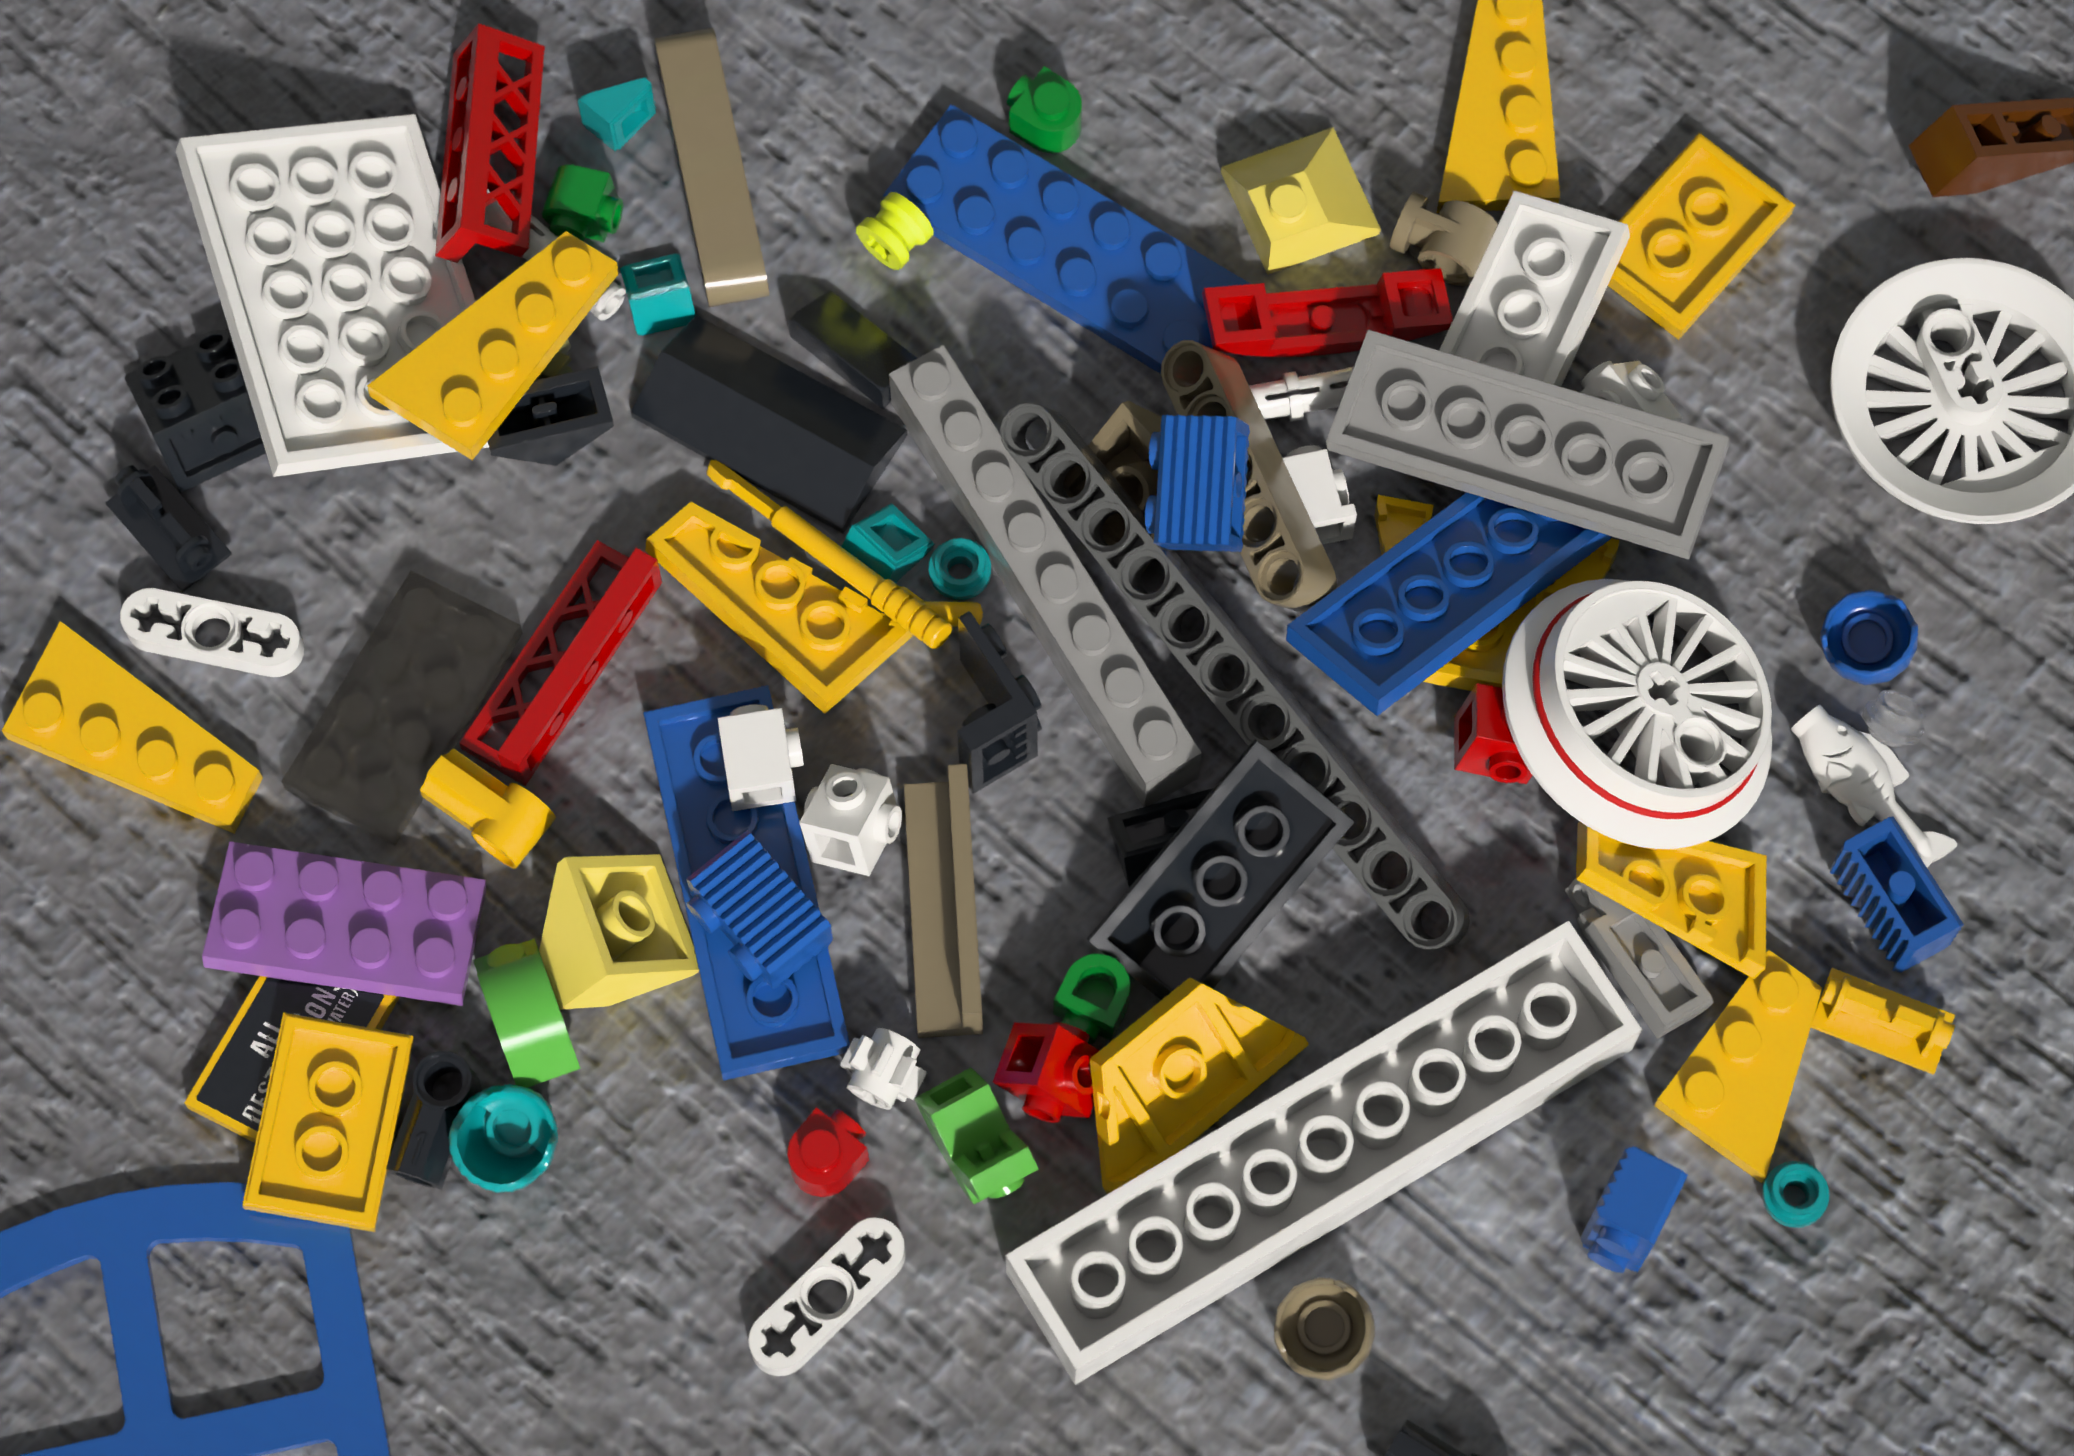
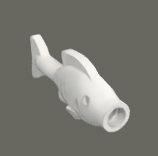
[1791,705,1957,868]

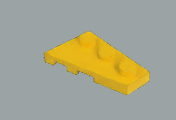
[1576,821,1767,980]
[1654,950,1823,1183]

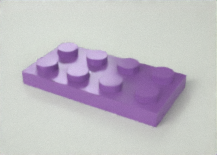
[202,842,486,1006]

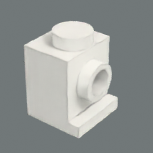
[1283,445,1357,545]

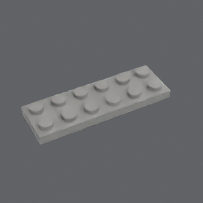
[1326,330,1729,560]

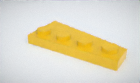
[1436,0,1560,213]
[367,231,619,460]
[645,502,913,714]
[1,621,263,834]

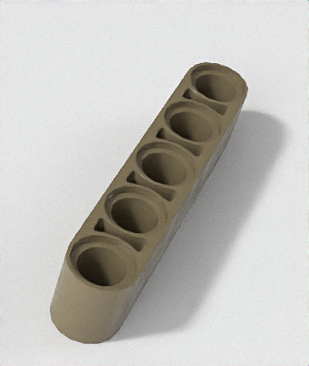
[654,27,770,307]
[1161,340,1337,614]

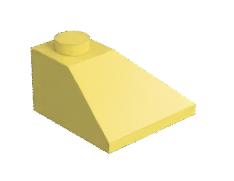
[1221,127,1381,275]
[539,854,699,1010]

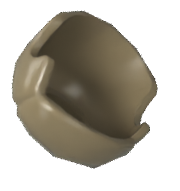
[1274,1277,1375,1381]

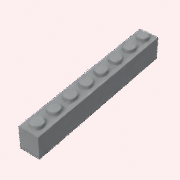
[889,345,1202,807]

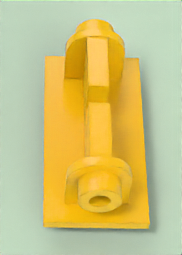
[1811,968,1955,1075]

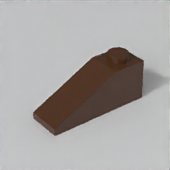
[1908,97,2074,197]

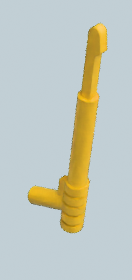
[706,460,983,649]

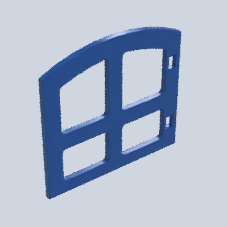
[0,1182,391,1456]

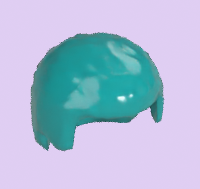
[448,1084,558,1193]

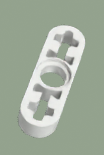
[120,588,304,677]
[748,1218,905,1376]

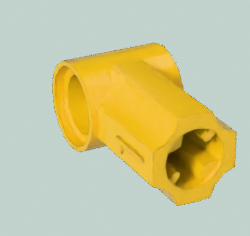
[420,748,556,869]

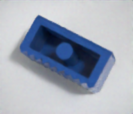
[1145,415,1250,552]
[1830,816,1964,973]
[686,830,833,989]
[1580,1146,1688,1273]

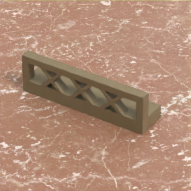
[904,764,983,1038]

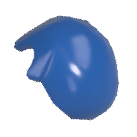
[1820,590,1918,686]

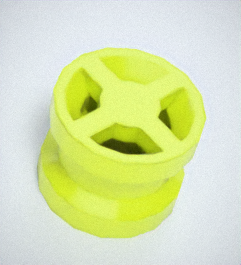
[856,192,934,270]

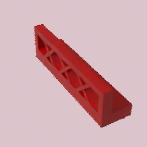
[435,23,545,263]
[459,540,662,786]

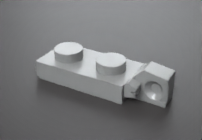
[1565,878,1714,1039]

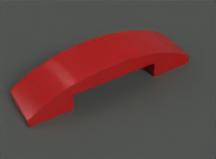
[1202,268,1453,357]

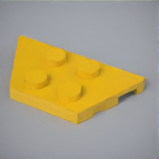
[1090,977,1309,1194]

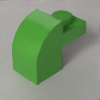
[473,938,581,1088]
[914,1067,1039,1205]

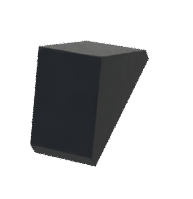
[487,366,614,466]

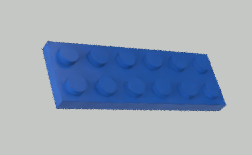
[883,104,1251,376]
[1286,493,1613,716]
[643,685,850,1081]

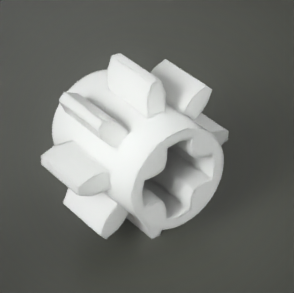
[840,1028,927,1110]

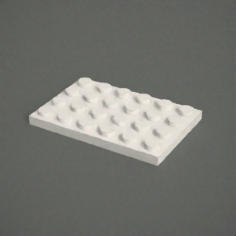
[175,114,489,477]

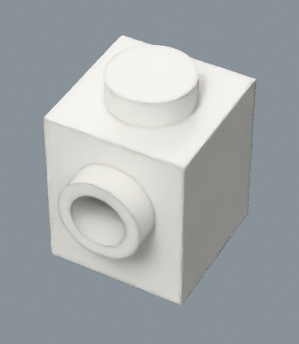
[718,705,804,811]

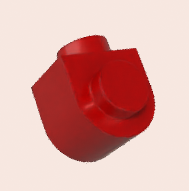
[788,1107,869,1197]

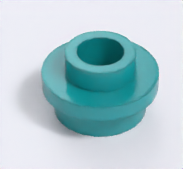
[929,538,991,600]
[1762,1161,1829,1228]

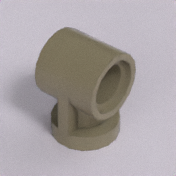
[1390,192,1498,286]

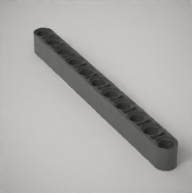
[1000,403,1470,950]

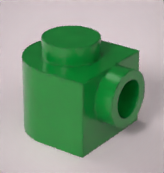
[1006,66,1082,153]
[542,165,623,243]
[1053,954,1130,1044]

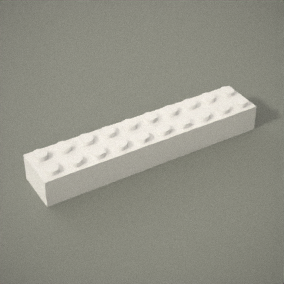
[1006,921,1642,1385]

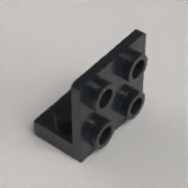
[124,328,266,493]
[957,611,1042,794]

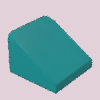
[577,77,656,151]
[620,253,696,336]
[841,503,935,583]

